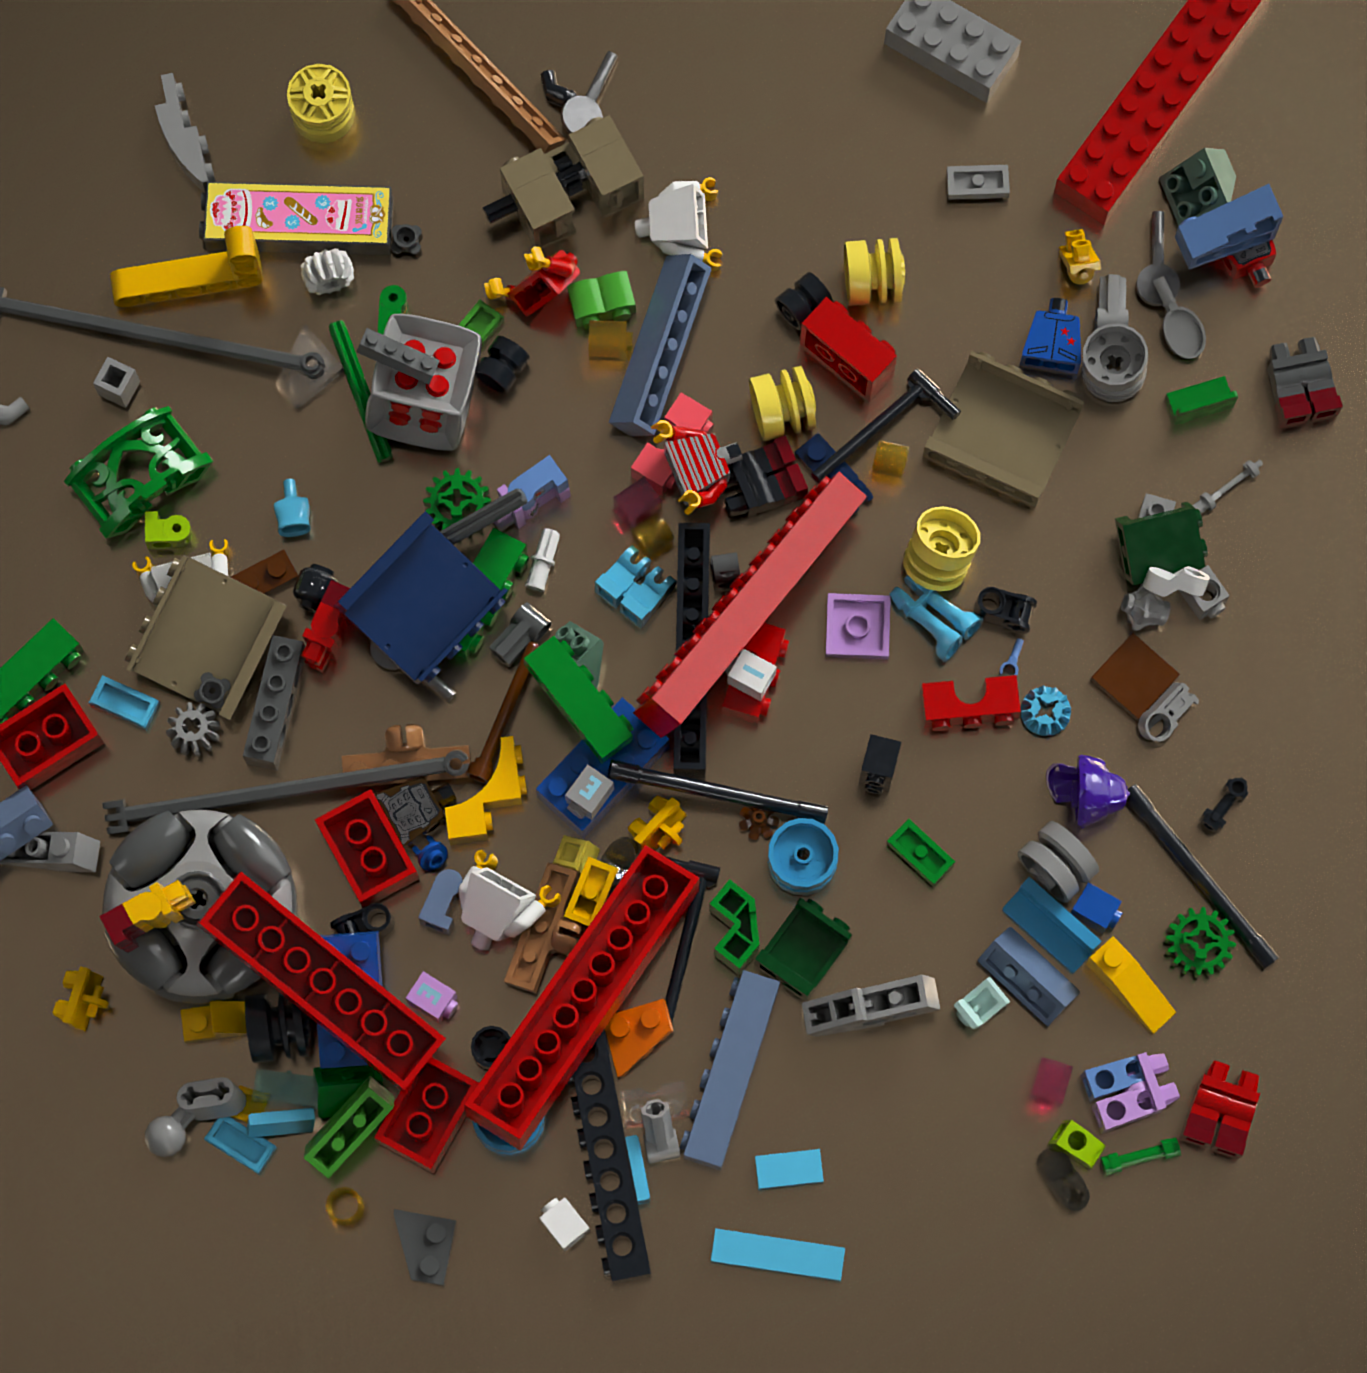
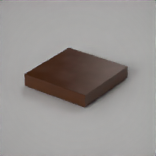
[1090,633,1180,721]

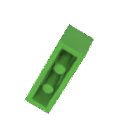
[304,1076,394,1179]

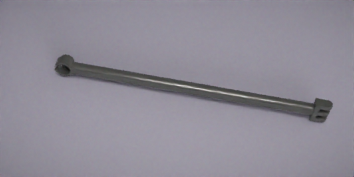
[0,287,326,379]
[102,750,470,834]

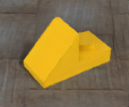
[564,856,619,926]
[180,1001,247,1043]

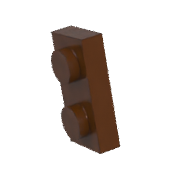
[231,549,298,596]

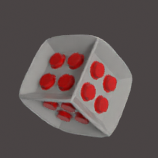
[365,314,482,451]

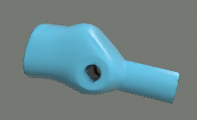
[274,479,311,537]

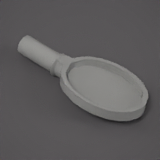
[1153,276,1206,359]

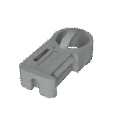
[1138,682,1199,742]

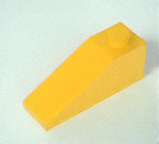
[1086,936,1176,1035]

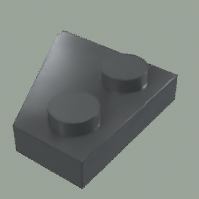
[393,1209,457,1287]

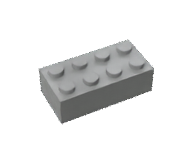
[884,0,1021,103]

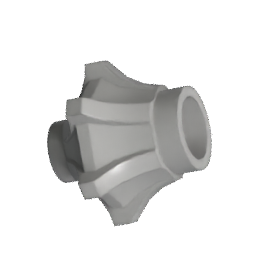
[1121,583,1171,631]

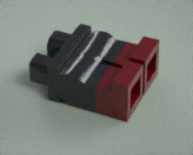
[724,435,808,518]

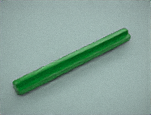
[329,320,393,463]

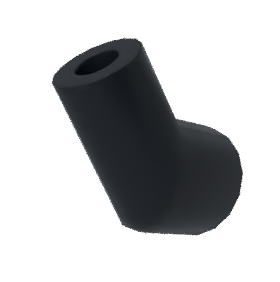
[540,70,577,107]

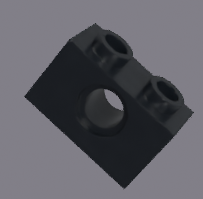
[858,734,902,794]

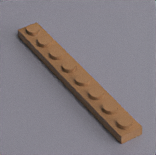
[392,0,567,153]

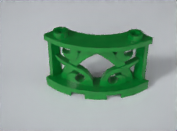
[64,406,214,539]

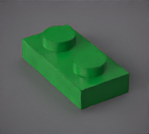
[886,818,956,886]

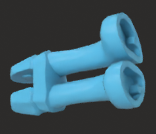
[890,575,984,662]

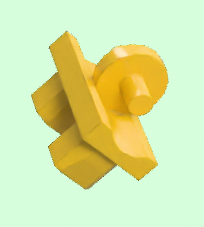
[1059,229,1101,284]
[628,795,687,850]
[52,966,109,1031]

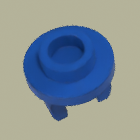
[412,835,448,871]

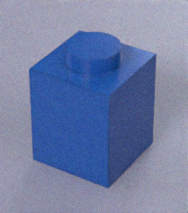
[1071,882,1123,935]

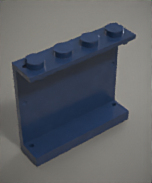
[334,511,508,684]

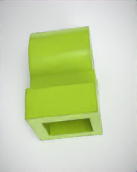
[145,511,193,550]
[1048,1120,1106,1169]

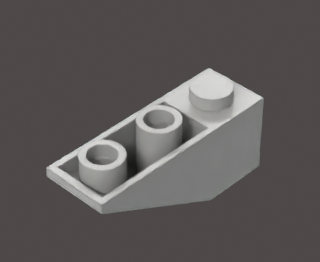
[0,832,101,872]

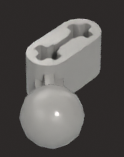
[145,1077,247,1157]

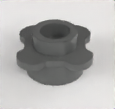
[391,224,422,255]
[194,672,231,709]

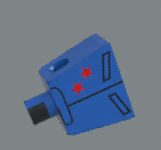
[1020,298,1081,374]

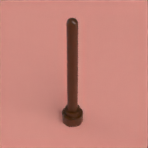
[466,641,539,784]

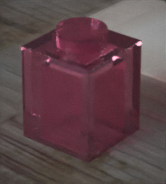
[612,477,662,530]
[1028,1057,1073,1110]

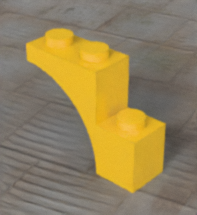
[445,736,527,845]

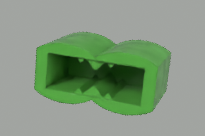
[567,271,636,329]

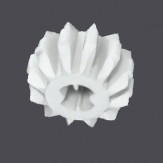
[300,248,354,295]

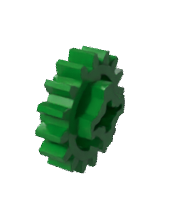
[423,468,491,530]
[1164,907,1236,978]

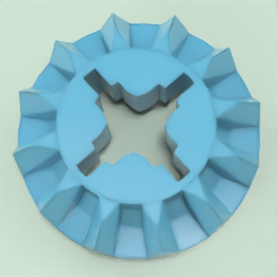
[1020,685,1071,736]

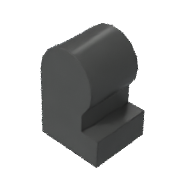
[710,552,740,591]

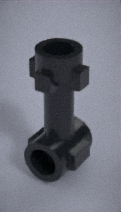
[1200,777,1249,833]

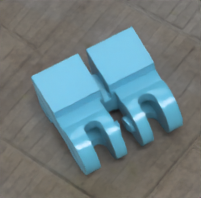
[595,545,677,629]

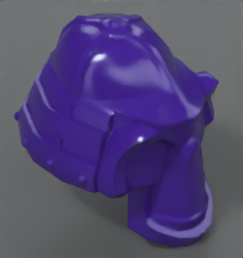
[1046,755,1130,829]

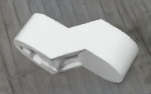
[1143,566,1210,597]

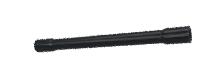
[607,760,828,824]
[1126,784,1280,969]

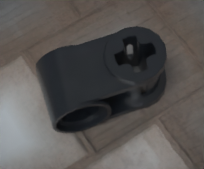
[974,587,1038,633]
[330,903,395,938]

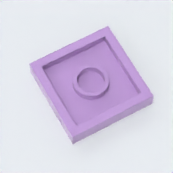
[825,593,891,660]

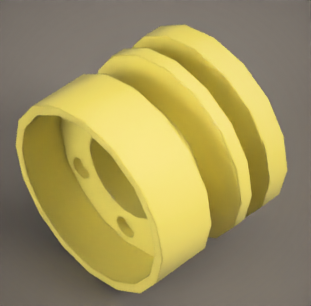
[287,63,355,144]
[844,238,905,306]
[748,366,816,441]
[903,506,980,592]

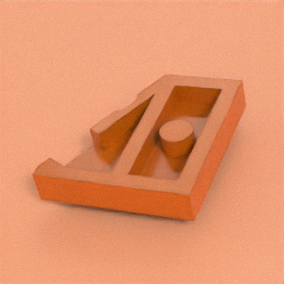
[605,999,674,1078]

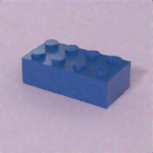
[536,697,670,839]
[317,931,382,1069]

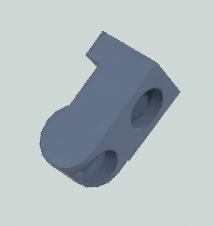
[418,869,463,936]

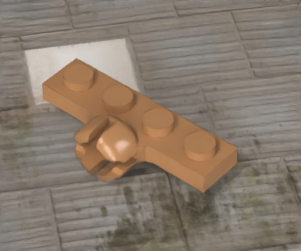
[342,724,470,787]
[504,862,586,994]

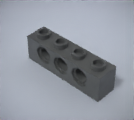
[243,635,305,771]

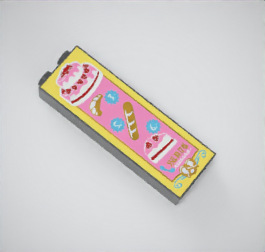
[199,182,393,255]

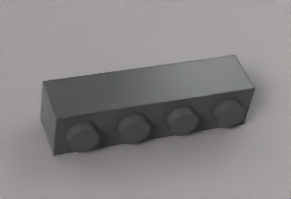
[356,328,440,384]

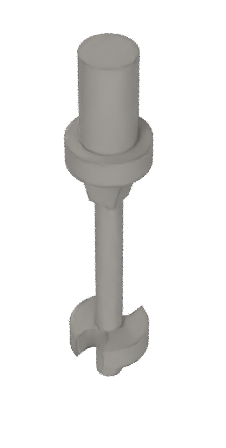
[1192,459,1263,514]

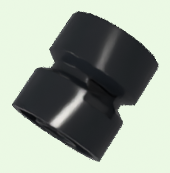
[775,272,833,330]
[474,335,530,394]
[471,1026,511,1073]

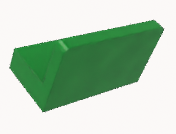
[1165,376,1238,425]
[313,1065,383,1118]

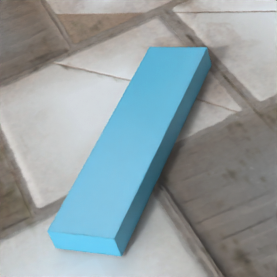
[711,1228,845,1282]

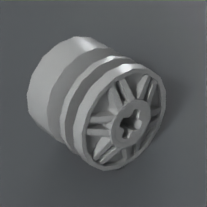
[1082,324,1148,402]

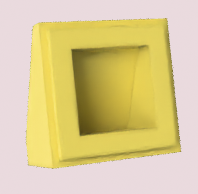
[553,835,600,875]

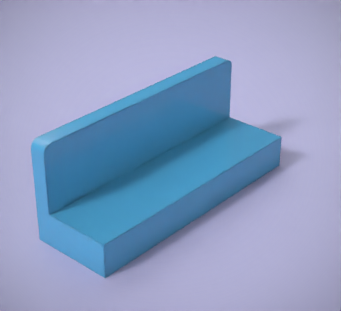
[1002,877,1102,973]

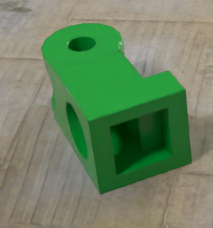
[378,285,408,335]

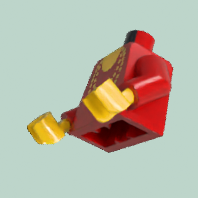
[484,247,580,317]

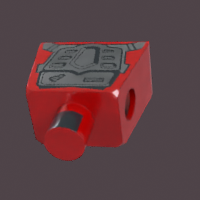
[1218,240,1276,288]

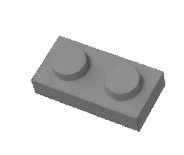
[946,165,1010,200]

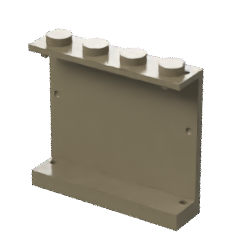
[923,351,1085,507]
[125,555,287,720]

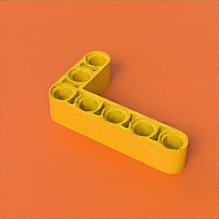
[110,226,263,307]

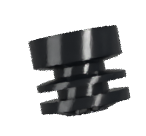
[245,992,312,1063]

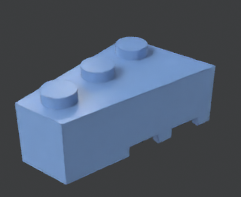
[1175,184,1284,270]

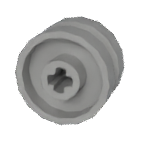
[1017,821,1099,903]

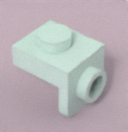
[954,977,1010,1030]

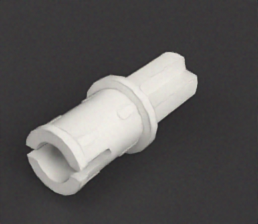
[525,528,560,592]

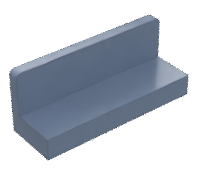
[977,927,1080,1027]

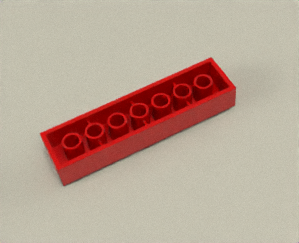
[196,872,446,1090]

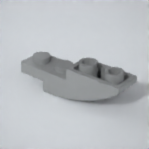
[155,73,215,193]

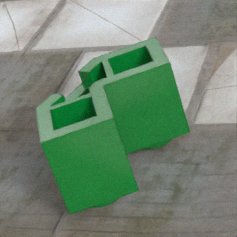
[709,879,760,975]

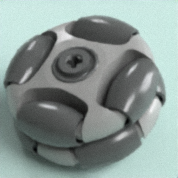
[102,810,298,1004]

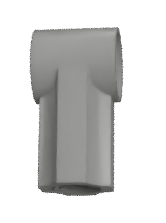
[1095,274,1129,330]
[641,1099,681,1164]

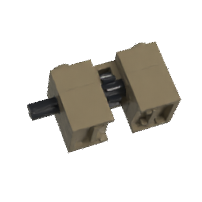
[482,115,644,249]

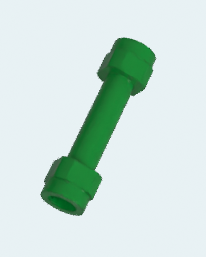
[1100,1137,1181,1176]

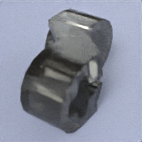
[599,837,639,894]
[1037,1148,1090,1211]

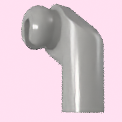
[0,397,30,426]

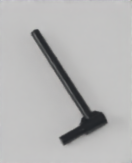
[811,368,961,483]
[665,856,721,1023]

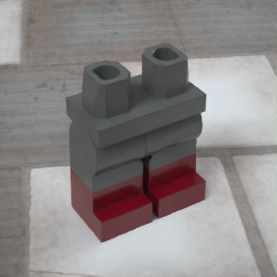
[1267,337,1343,427]

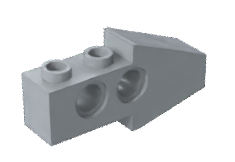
[802,975,941,1037]

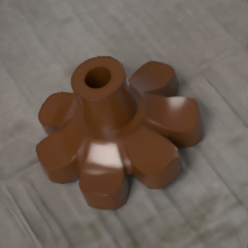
[739,807,779,841]

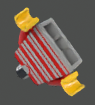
[651,420,743,515]

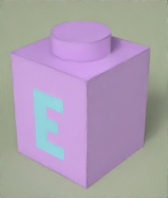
[406,971,459,1024]

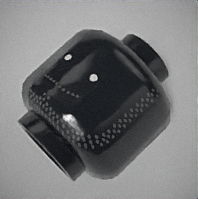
[293,564,338,613]

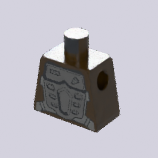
[375,778,457,852]

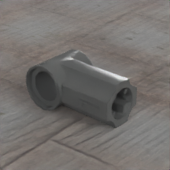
[489,602,552,667]

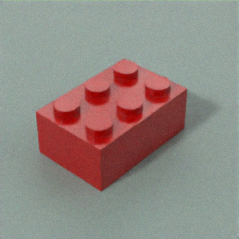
[800,297,897,402]
[0,683,104,790]
[314,789,419,908]
[374,1057,479,1174]

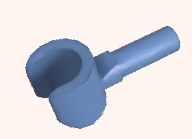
[999,638,1024,676]

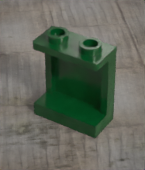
[1115,502,1208,585]
[754,898,852,1002]

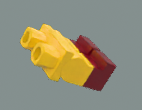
[99,880,195,953]

